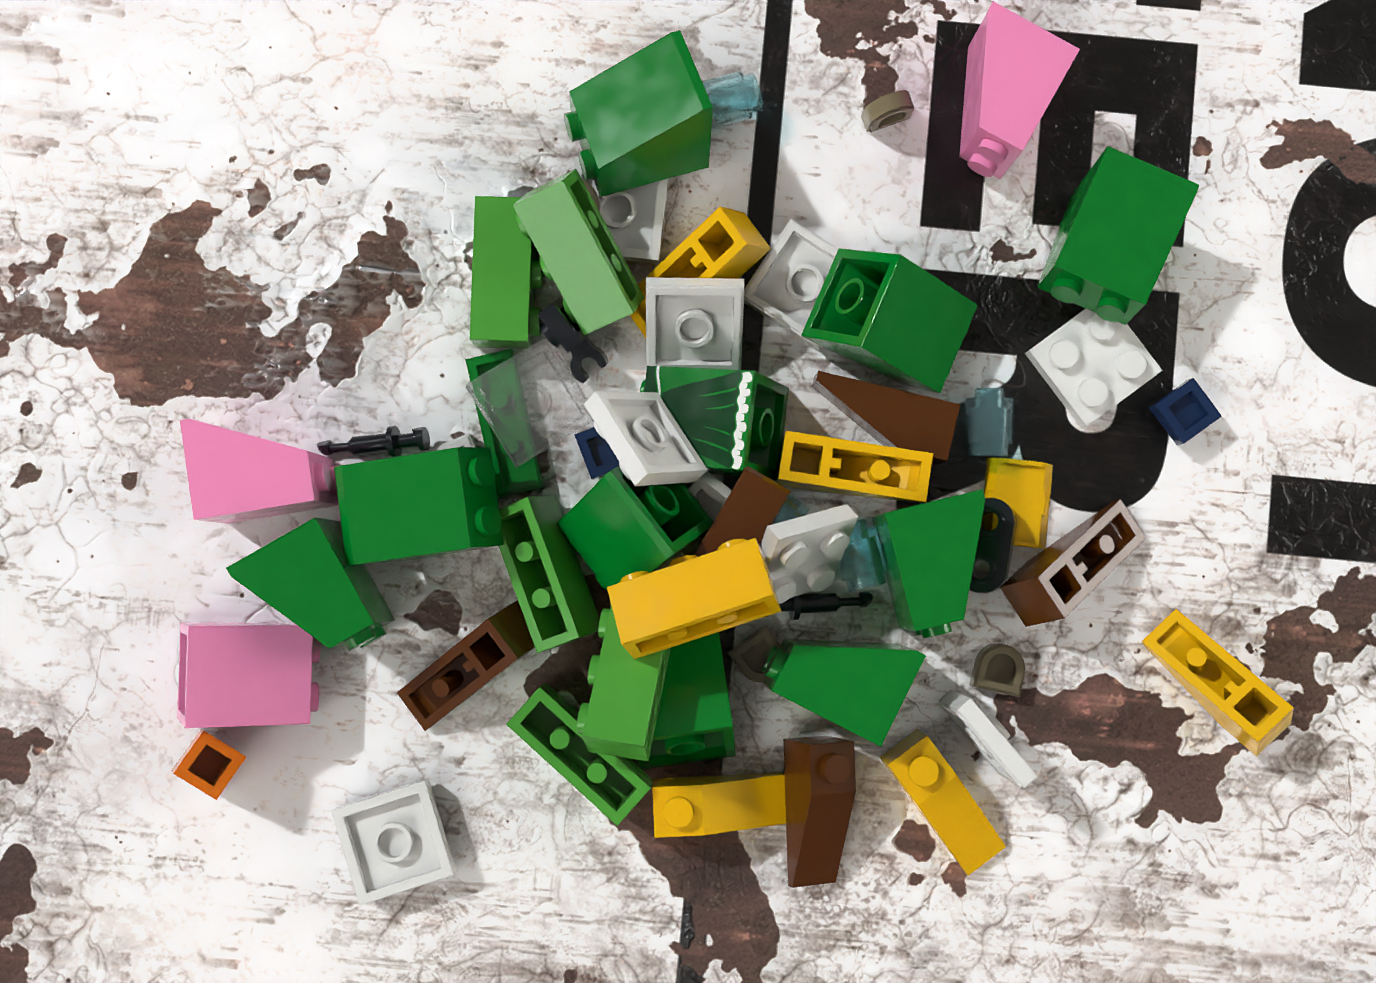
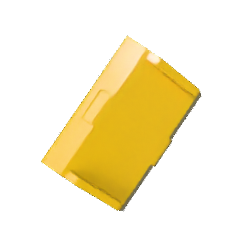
[982,458,1053,549]

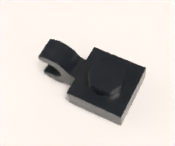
[537,297,608,383]

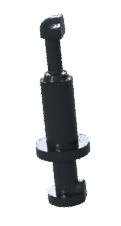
[316,426,430,458]
[766,591,873,620]

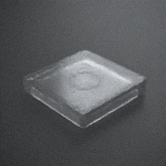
[465,338,594,468]

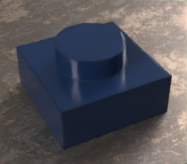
[1149,378,1222,446]
[574,427,619,480]

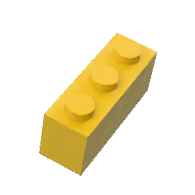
[607,538,781,659]

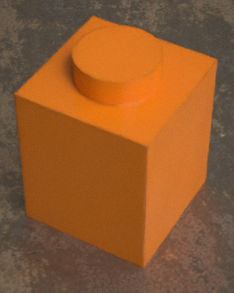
[171,729,246,800]

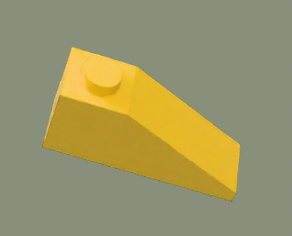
[630,206,771,338]
[776,431,933,503]
[1142,609,1294,757]
[879,729,1006,876]
[652,772,786,838]

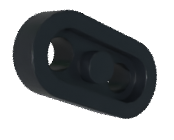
[969,498,1017,594]

